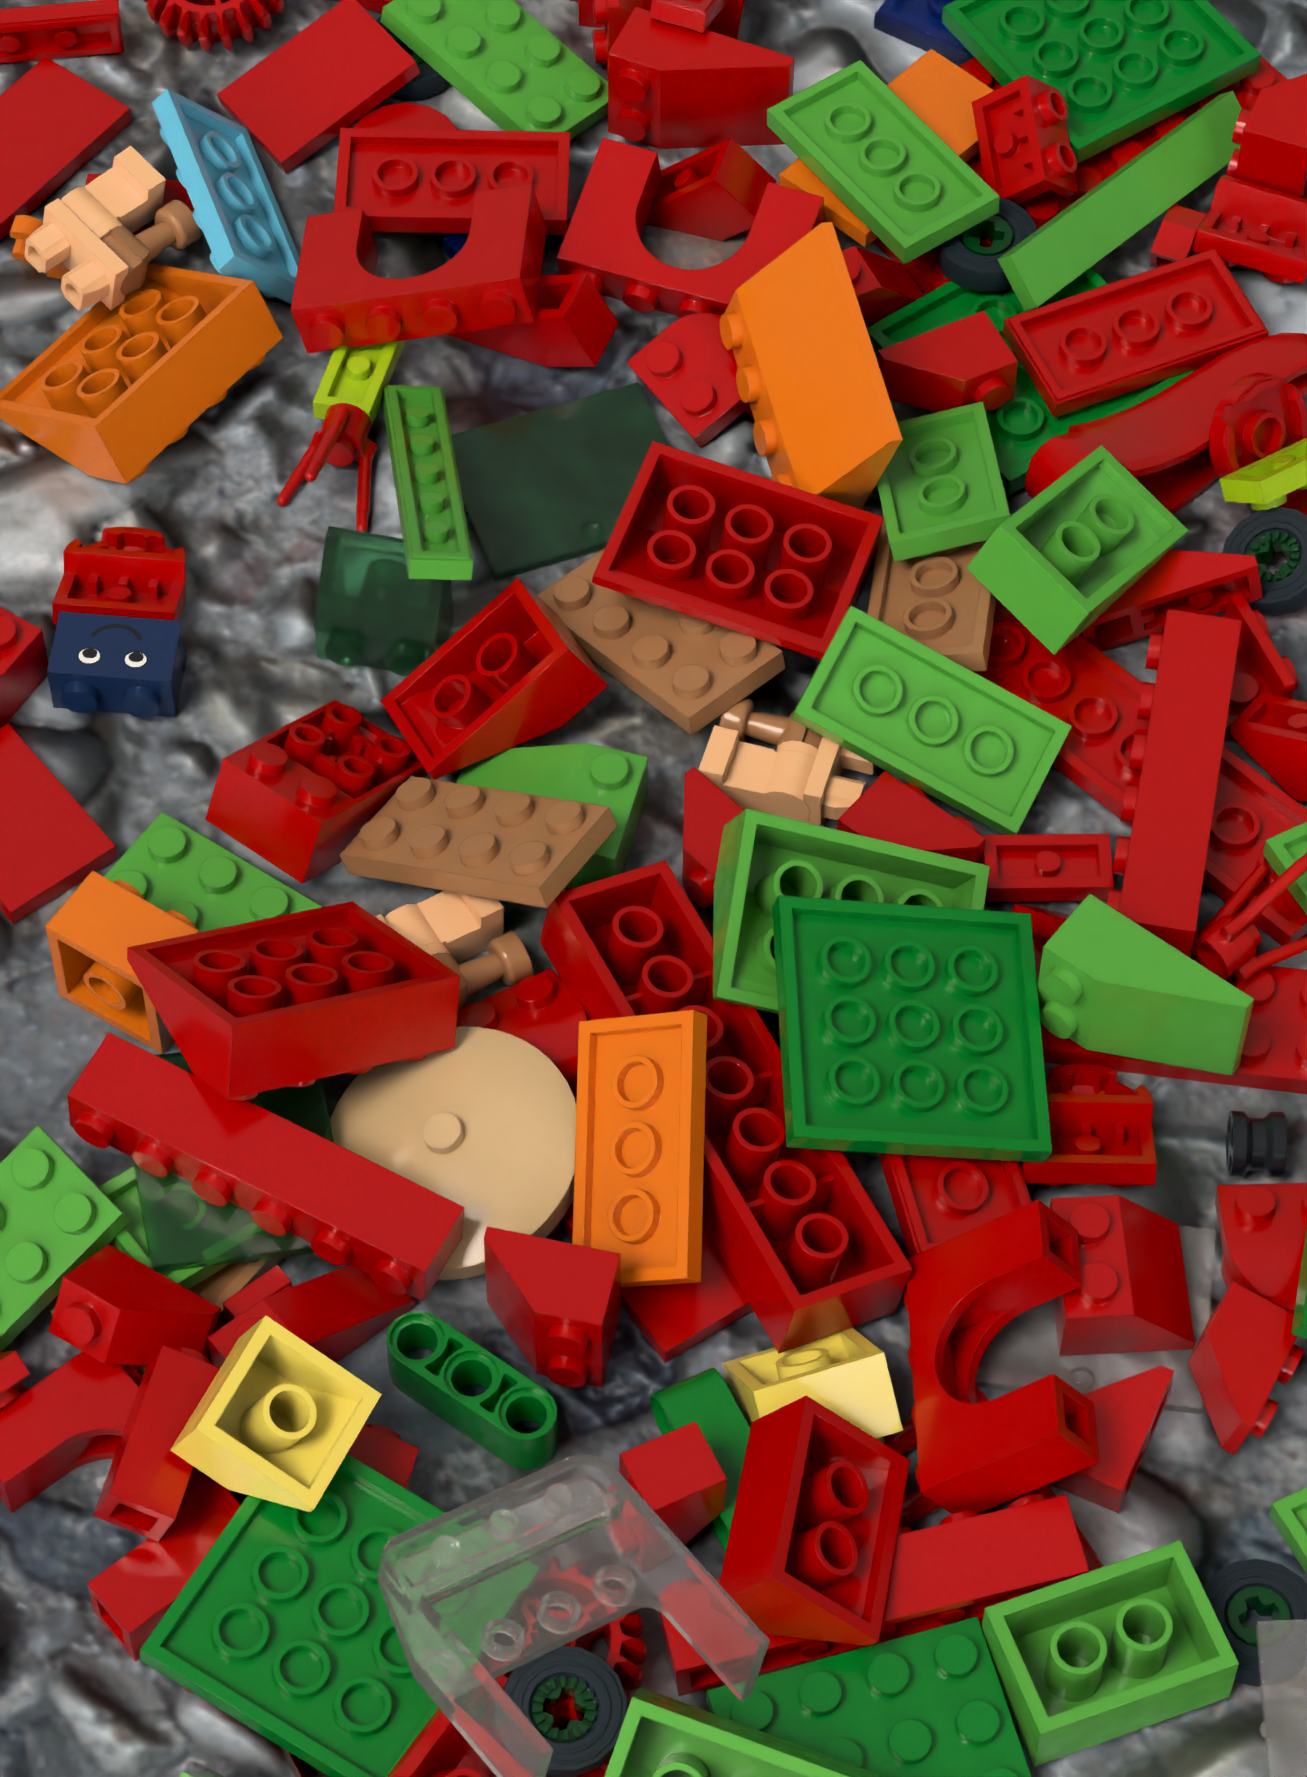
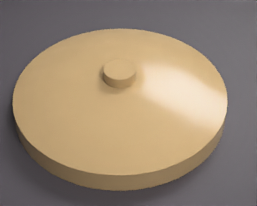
[325,1026,577,1280]

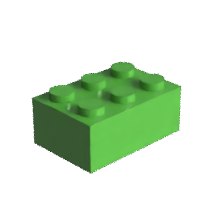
[981,1540,1239,1767]

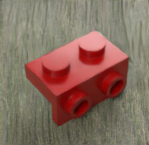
[1192,175,1307,284]

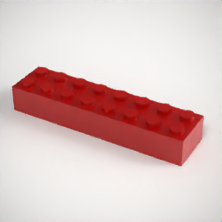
[539,860,912,1354]

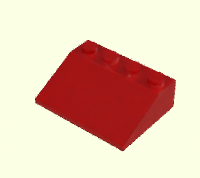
[592,441,884,660]
[127,901,460,1101]

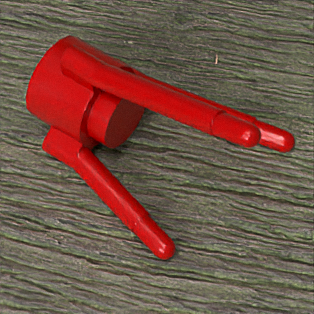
[277,403,377,535]
[1192,852,1307,983]

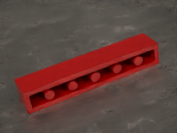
[1107,609,1242,957]
[67,1033,464,1302]
[656,1494,1089,1696]

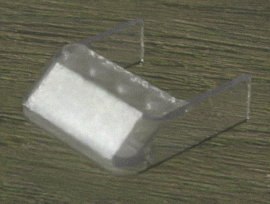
[377,1454,770,1777]

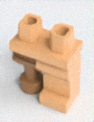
[24,146,201,311]
[698,698,877,826]
[375,891,533,1012]

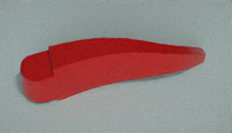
[1025,333,1307,514]

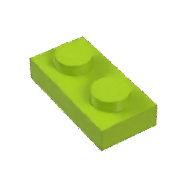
[312,340,405,428]
[1219,438,1307,510]

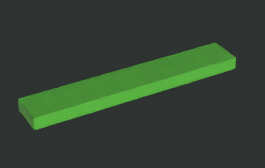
[997,91,1242,311]
[383,385,473,580]

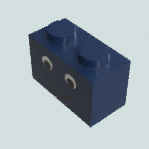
[47,611,187,718]

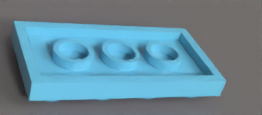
[152,88,300,304]

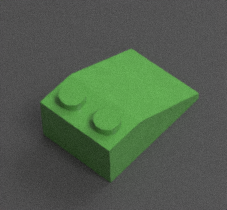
[966,445,1189,655]
[456,743,648,890]
[1037,893,1254,1076]

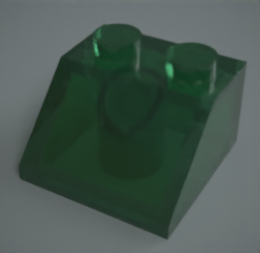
[314,526,454,677]

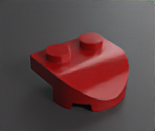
[626,313,754,449]
[52,527,186,625]
[456,967,587,1093]
[1020,1064,1157,1187]
[1215,1183,1307,1314]

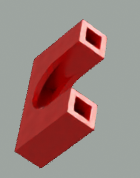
[557,138,826,319]
[290,184,547,354]
[904,1200,1099,1514]
[93,1345,419,1542]
[0,1351,246,1662]

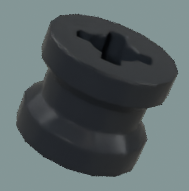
[1226,1111,1287,1178]

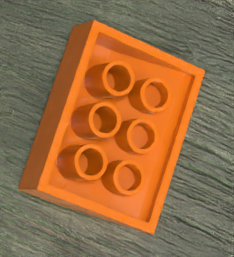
[720,221,903,509]
[0,263,283,484]

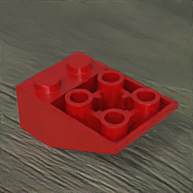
[205,699,426,884]

